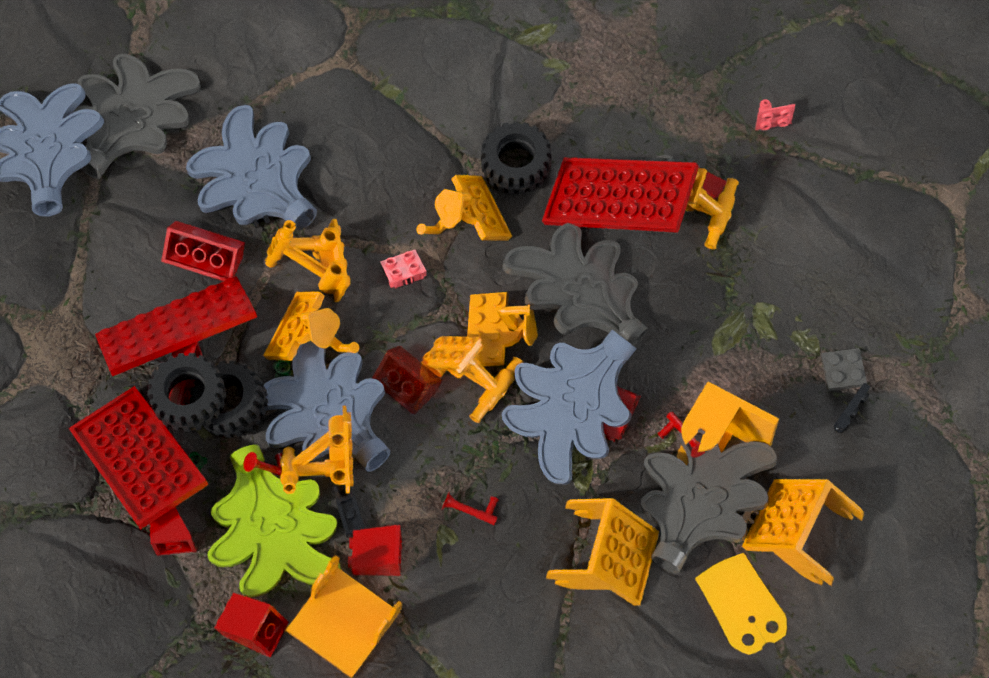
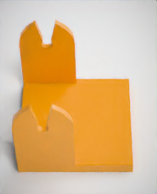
[677,382,779,465]
[742,479,864,585]
[546,498,659,606]
[286,555,403,678]

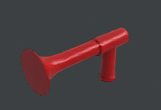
[657,412,706,458]
[243,452,283,476]
[442,491,499,525]

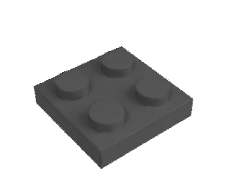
[821,348,867,391]

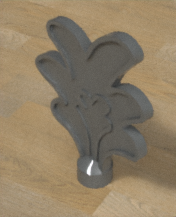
[72,54,201,179]
[502,223,648,346]
[641,429,777,574]

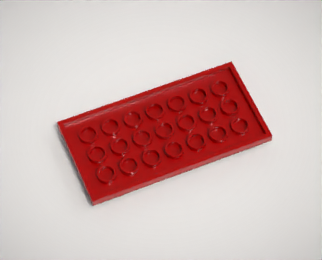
[542,158,699,233]
[95,276,257,377]
[69,386,209,530]

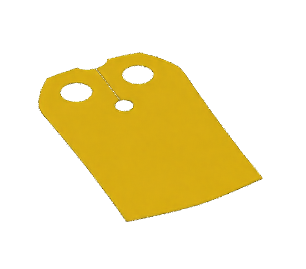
[695,553,787,655]

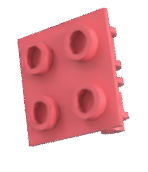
[755,99,795,130]
[380,250,427,289]

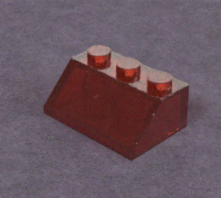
[372,345,443,415]

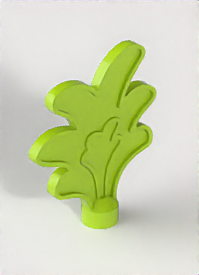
[207,445,341,598]

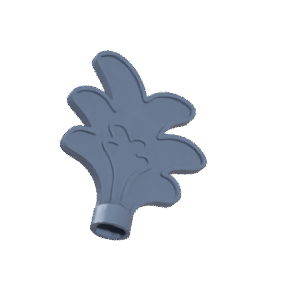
[0,83,104,216]
[186,105,317,231]
[502,330,637,485]
[264,340,390,472]

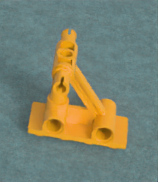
[686,168,739,249]
[265,219,350,302]
[420,336,523,423]
[280,406,354,494]

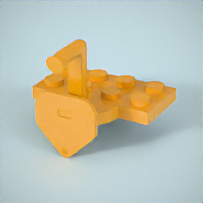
[416,175,512,241]
[263,292,360,361]
[467,292,538,367]

